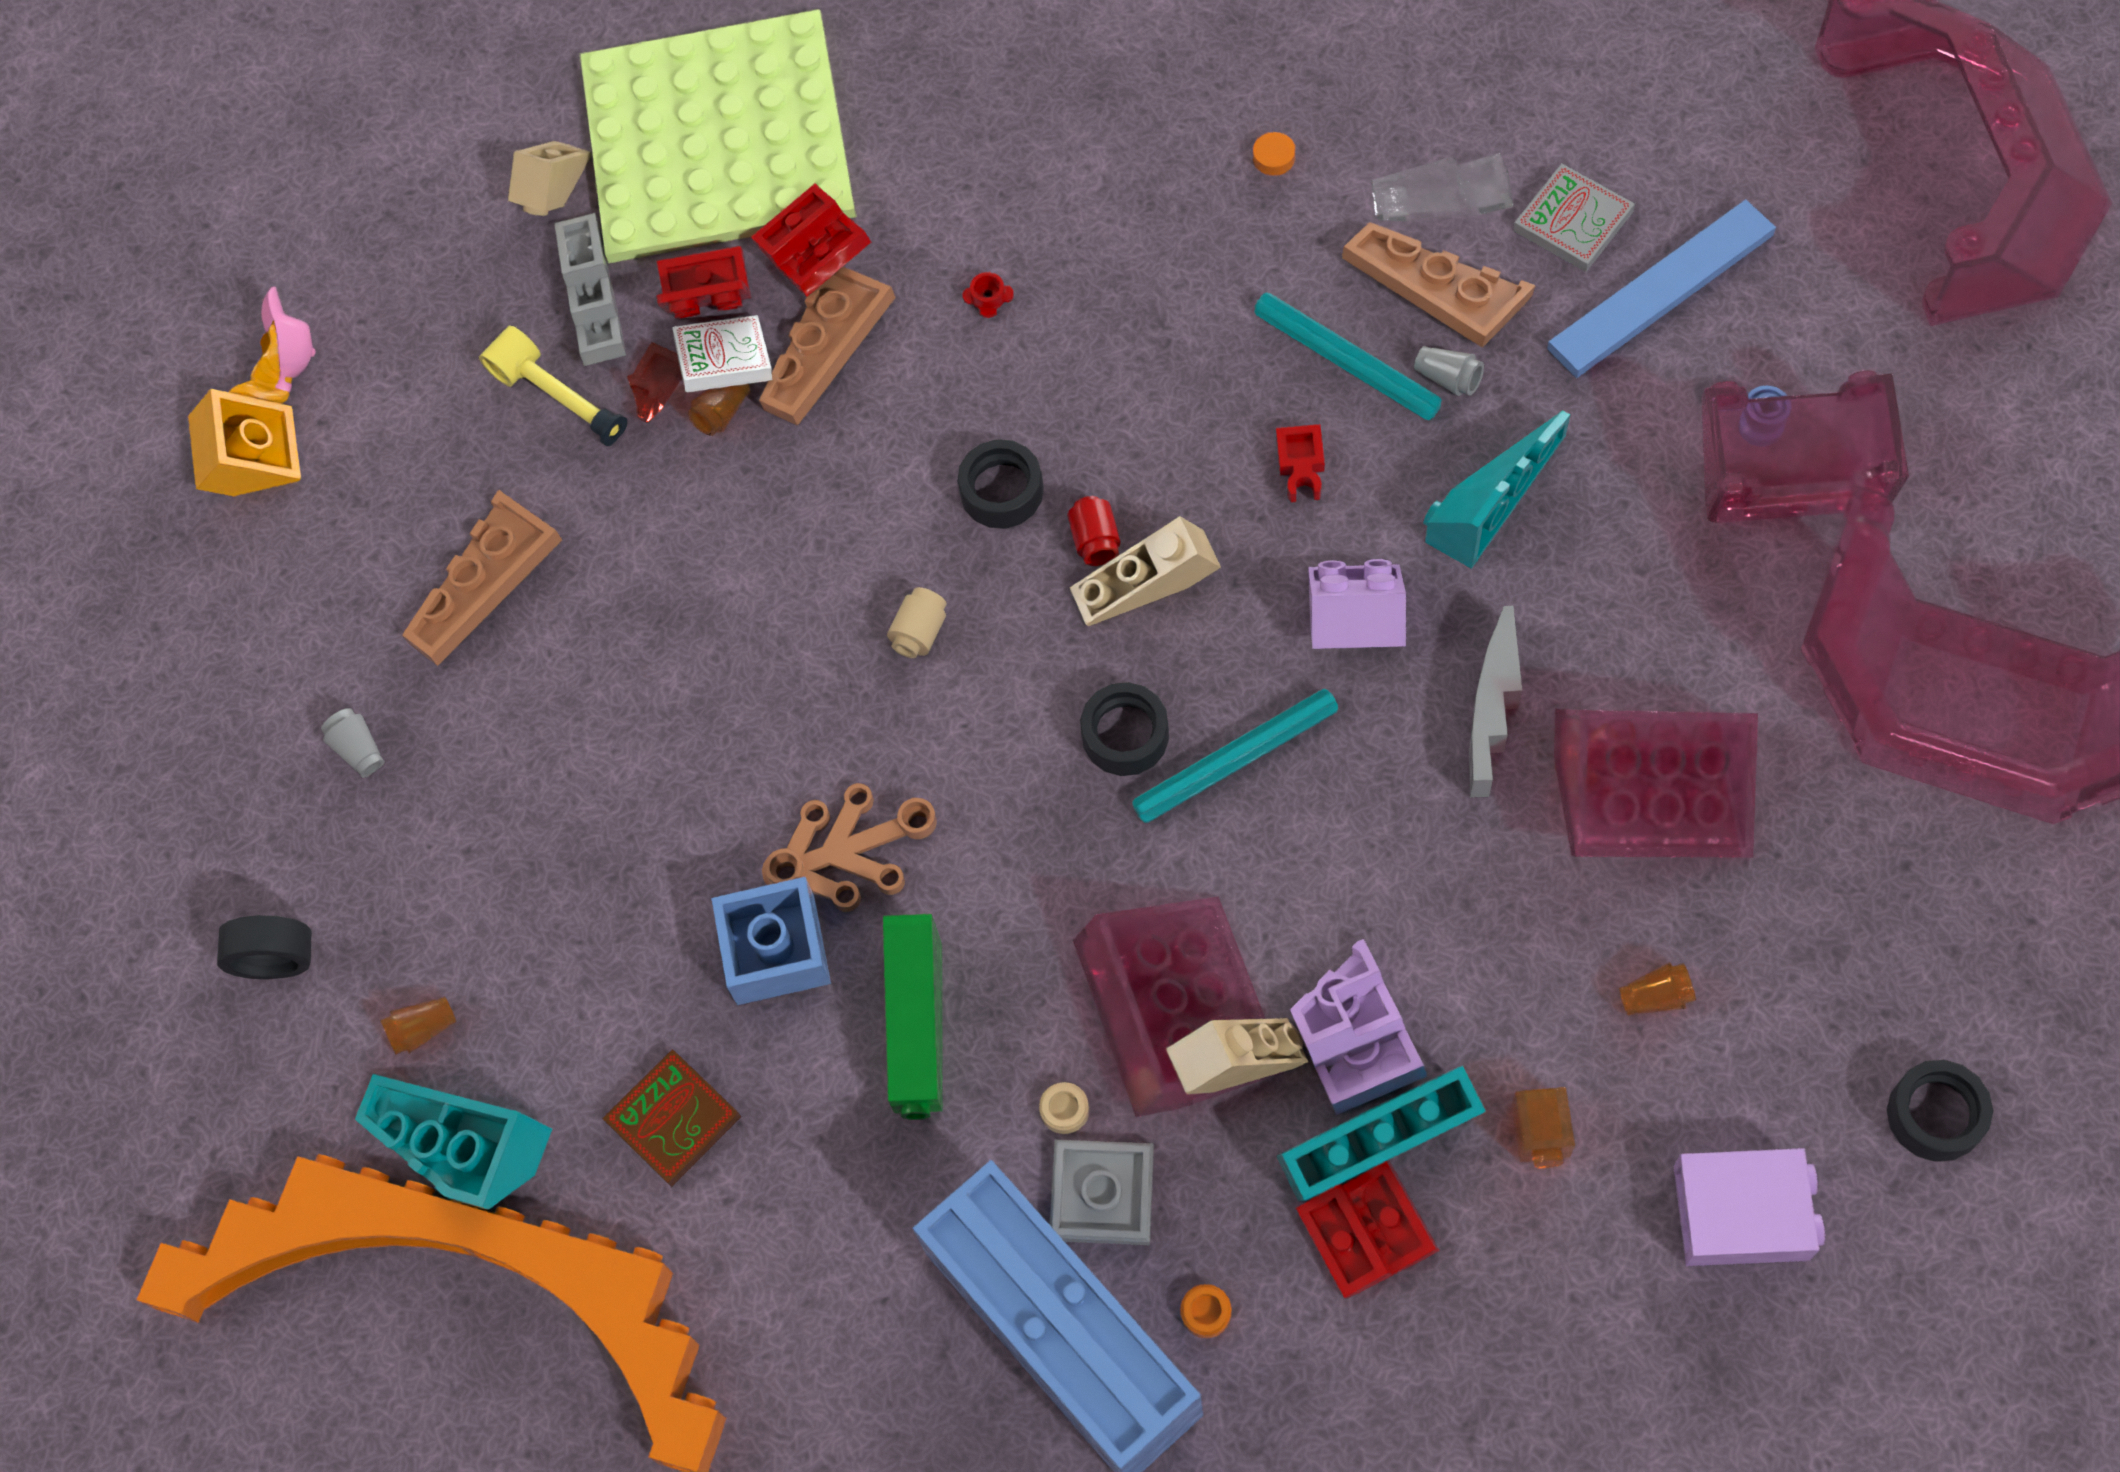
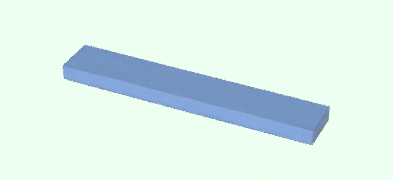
[1547,199,1776,378]

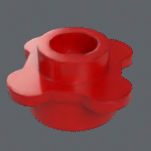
[962,272,1014,318]

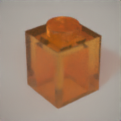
[1511,1087,1575,1168]

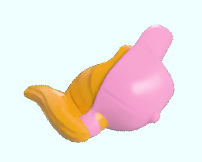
[229,287,316,404]

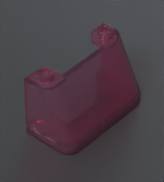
[1701,370,1909,523]

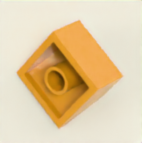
[188,389,301,496]

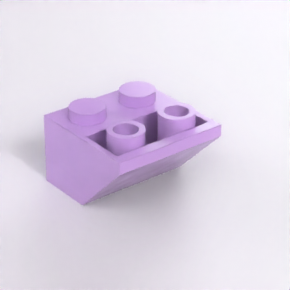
[1308,559,1406,649]

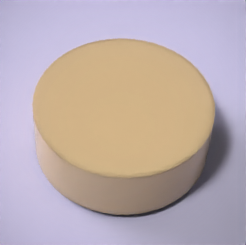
[1039,1082,1089,1134]

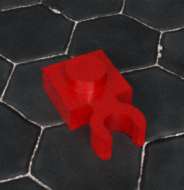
[1276,424,1325,502]

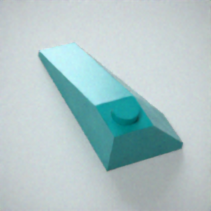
[1423,410,1570,569]
[355,1074,552,1210]

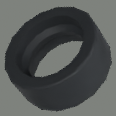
[957,439,1044,529]
[1080,682,1169,776]
[217,915,312,980]
[1887,1060,1994,1162]

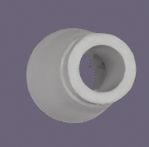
[1414,346,1484,396]
[321,708,385,778]

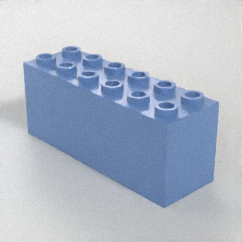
[912,1160,1203,1472]

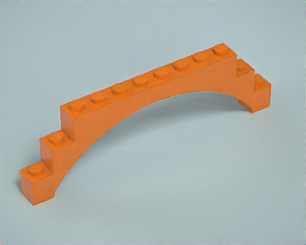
[136,1154,727,1472]

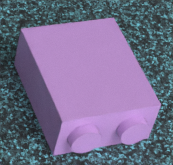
[1674,1148,1825,1266]

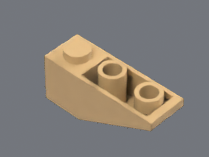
[1070,516,1221,626]
[1166,1018,1308,1094]

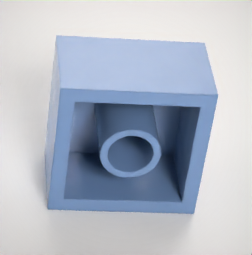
[711,877,831,1005]

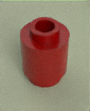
[1067,496,1121,566]

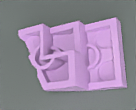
[1290,939,1427,1115]

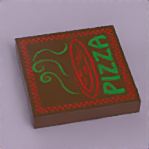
[602,1049,742,1187]

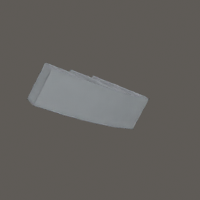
[554,213,626,366]
[1469,606,1522,797]

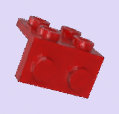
[656,246,751,319]

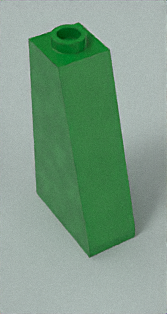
[883,914,943,1120]

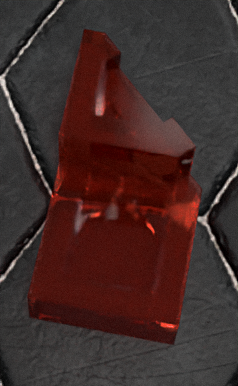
[627,342,682,423]

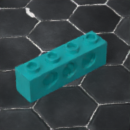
[1276,1066,1486,1201]

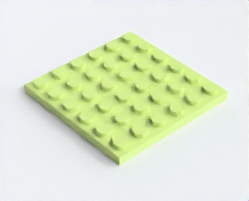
[580,9,856,263]

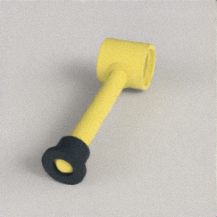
[479,325,627,446]

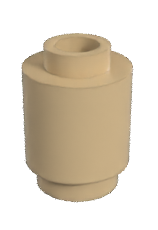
[887,587,946,658]

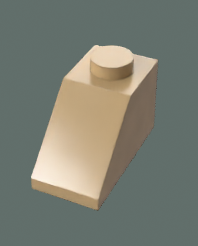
[508,141,591,216]

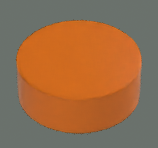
[1253,132,1295,176]
[1180,1284,1232,1338]

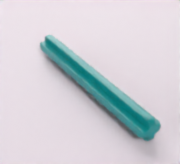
[1254,292,1442,420]
[1132,689,1339,823]

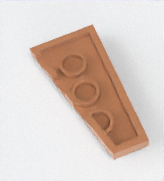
[1342,222,1536,348]
[759,267,896,426]
[402,490,562,666]

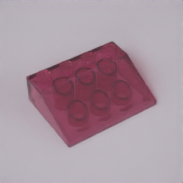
[1554,708,1758,858]
[1073,896,1283,1117]

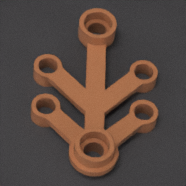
[762,783,937,912]

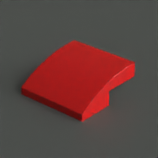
[751,183,872,297]
[1296,1161,1440,1299]

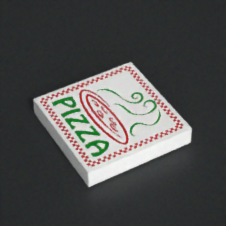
[672,315,772,392]

